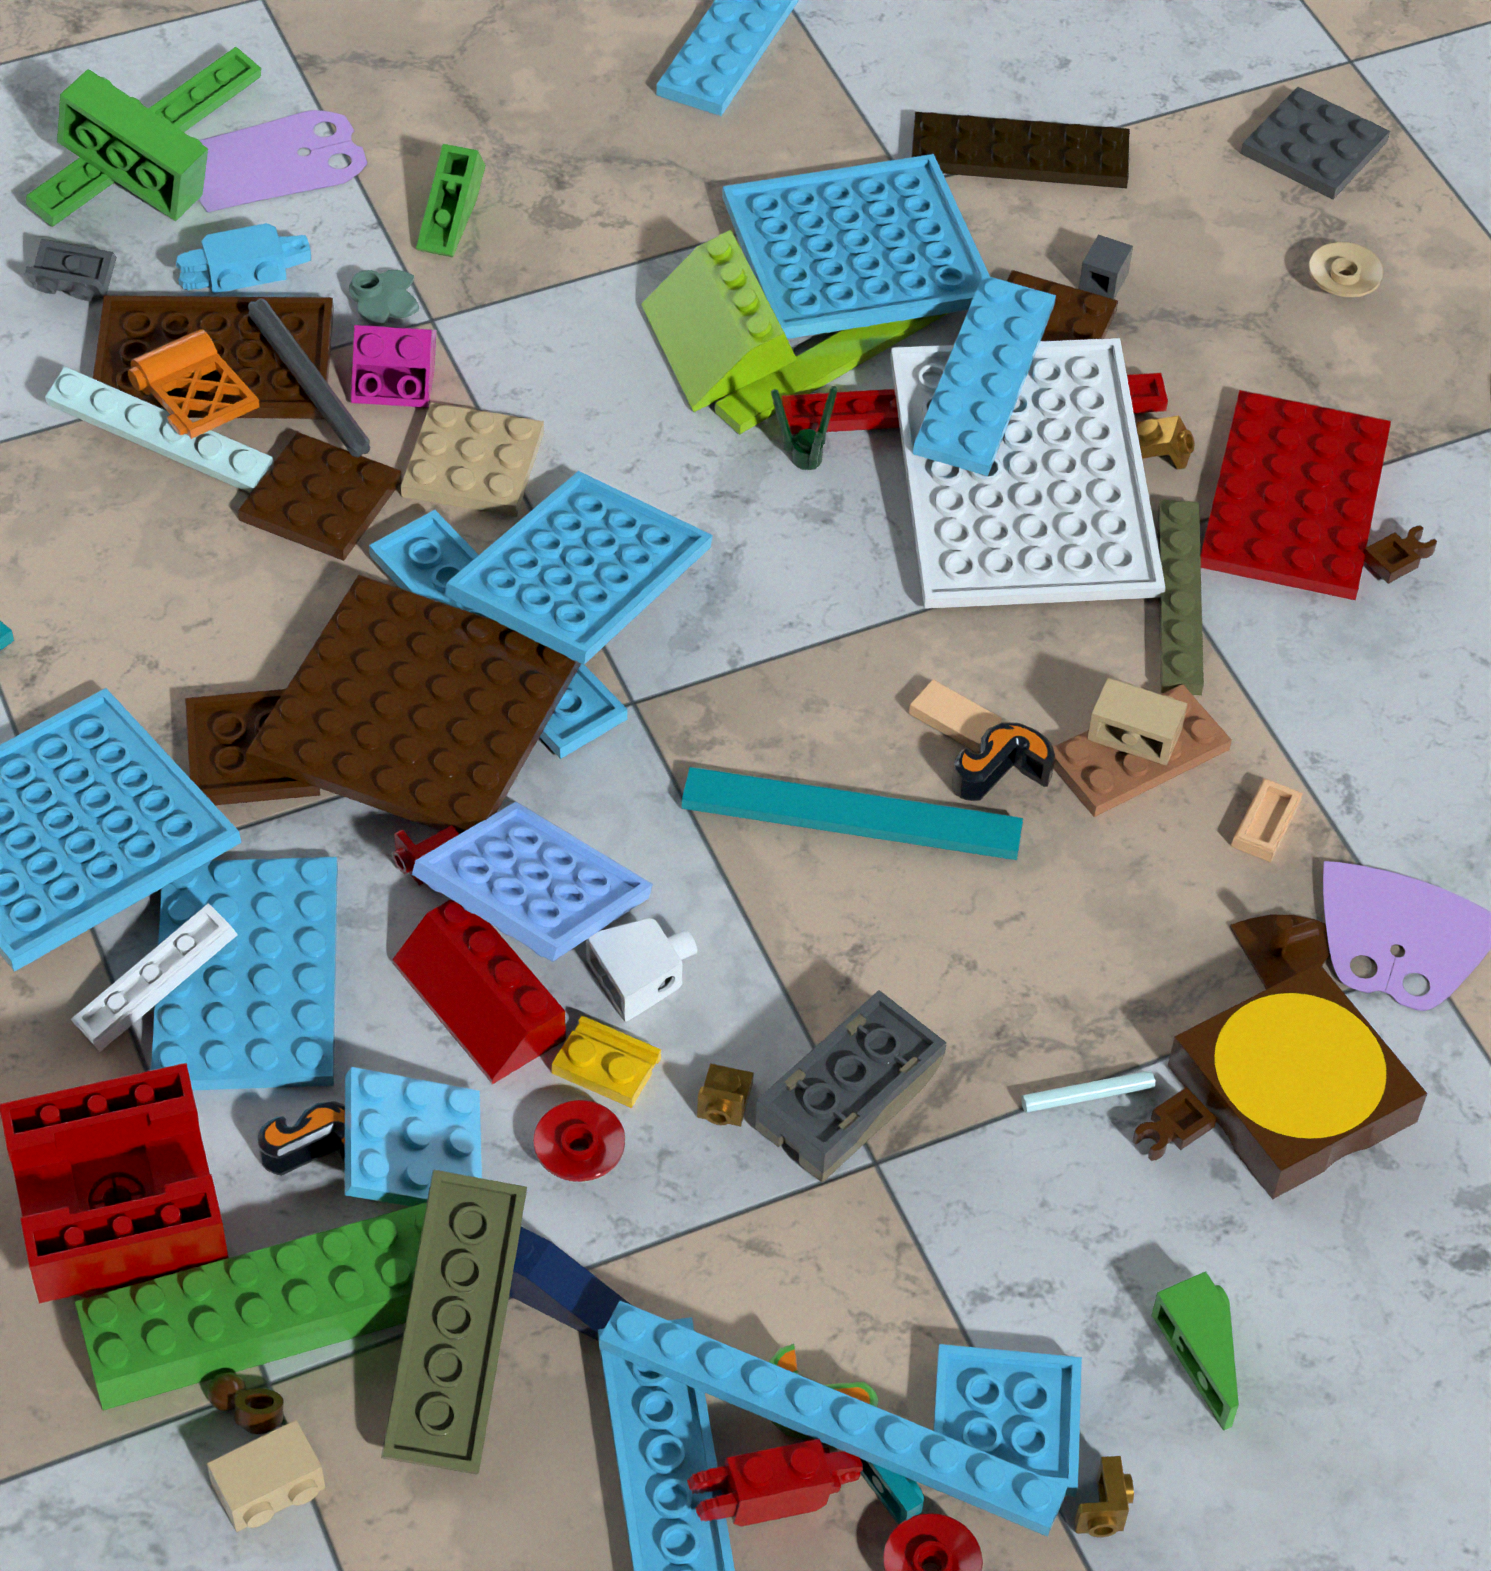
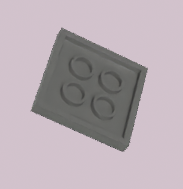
[1241,87,1390,200]

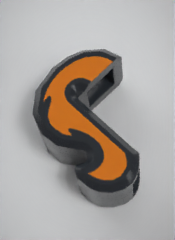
[952,722,1055,801]
[258,1101,345,1176]

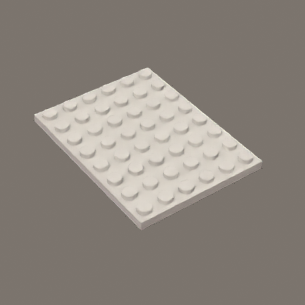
[890,338,1166,609]

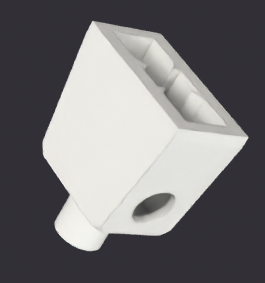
[586,918,697,1022]

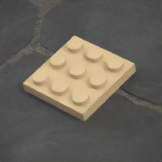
[401,402,544,517]

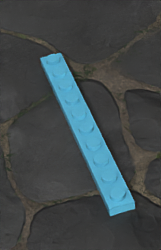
[599,1301,1067,1537]

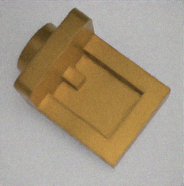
[1136,415,1195,469]
[1074,1456,1134,1537]

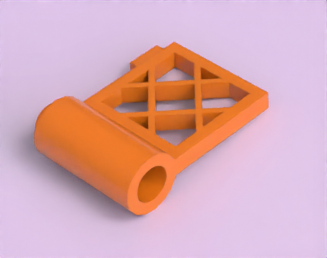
[128,329,259,439]

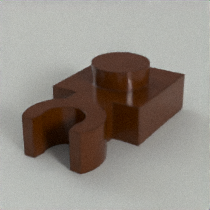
[1364,525,1437,584]
[1132,1087,1217,1161]

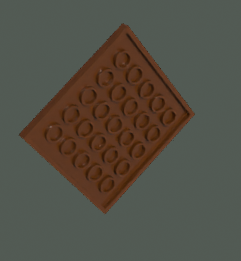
[246,575,581,834]

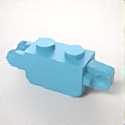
[176,223,311,294]

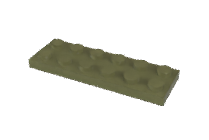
[381,1170,527,1475]

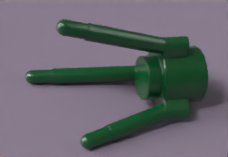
[771,386,838,470]

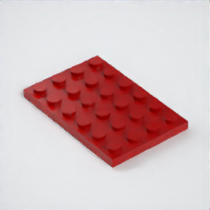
[1200,390,1391,601]

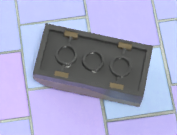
[755,990,947,1183]

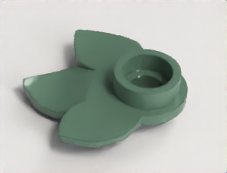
[349,270,419,326]

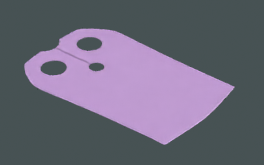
[199,110,367,212]

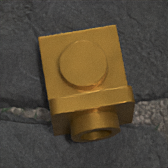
[697,1063,754,1127]

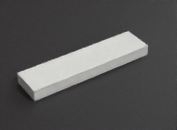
[71,903,237,1052]

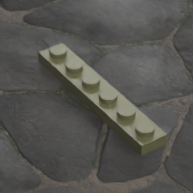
[1158,500,1204,696]

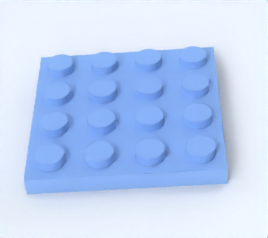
[412,802,653,962]

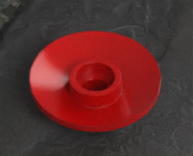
[533,1100,625,1182]
[883,1513,983,1571]

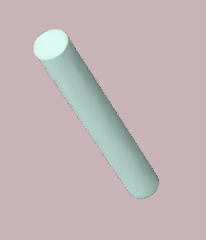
[1021,1070,1155,1113]

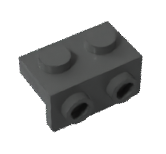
[24,239,117,301]

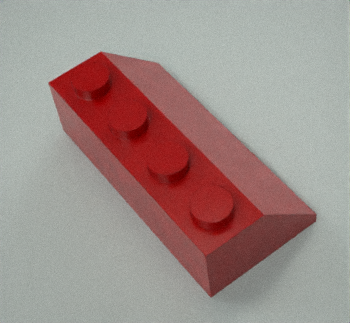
[392,899,566,1084]

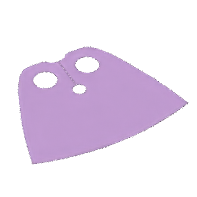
[1323,861,1491,1011]

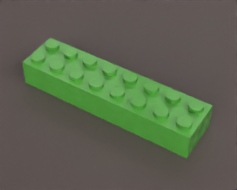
[75,1202,427,1411]

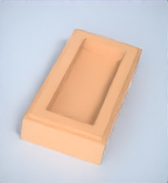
[909,679,1002,753]
[1231,778,1303,862]

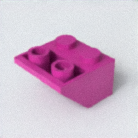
[351,325,437,408]

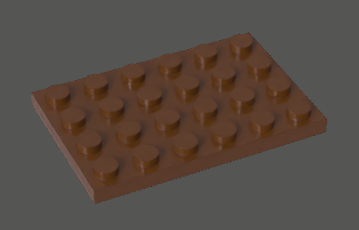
[93,295,334,419]

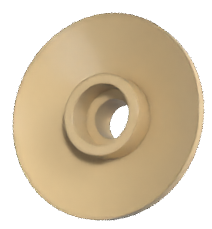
[1309,242,1384,297]

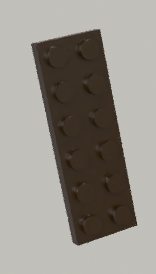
[911,112,1130,189]

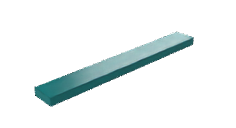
[682,767,1023,860]

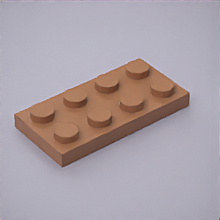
[1053,684,1232,817]

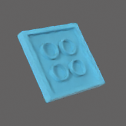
[345,1067,482,1207]
[933,1344,1082,1497]

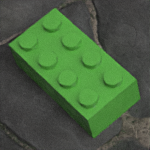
[57,69,208,221]

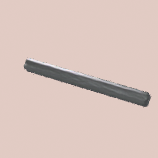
[248,298,370,458]

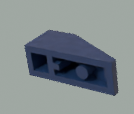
[509,1227,633,1341]

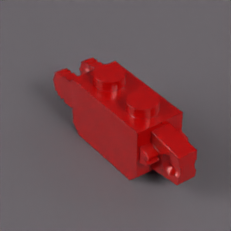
[687,1439,863,1527]

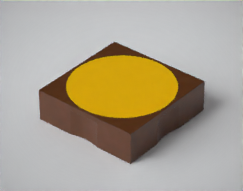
[1168,963,1428,1200]

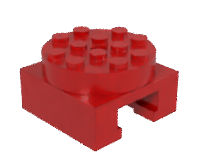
[0,1063,229,1304]

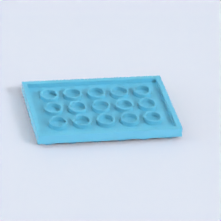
[445,471,713,665]
[151,857,338,1090]

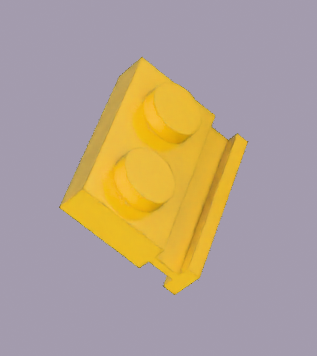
[552,1016,661,1108]

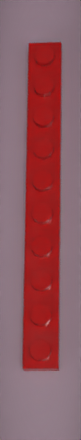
[781,373,1168,434]

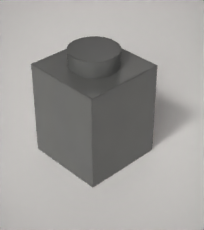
[1079,234,1133,299]

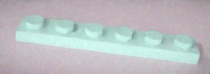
[45,366,274,494]

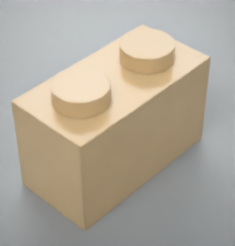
[1087,678,1188,766]
[207,1420,325,1533]

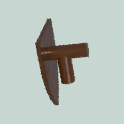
[1230,914,1330,989]

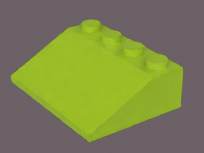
[641,230,797,412]

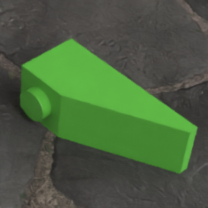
[416,144,486,257]
[1151,1271,1239,1430]

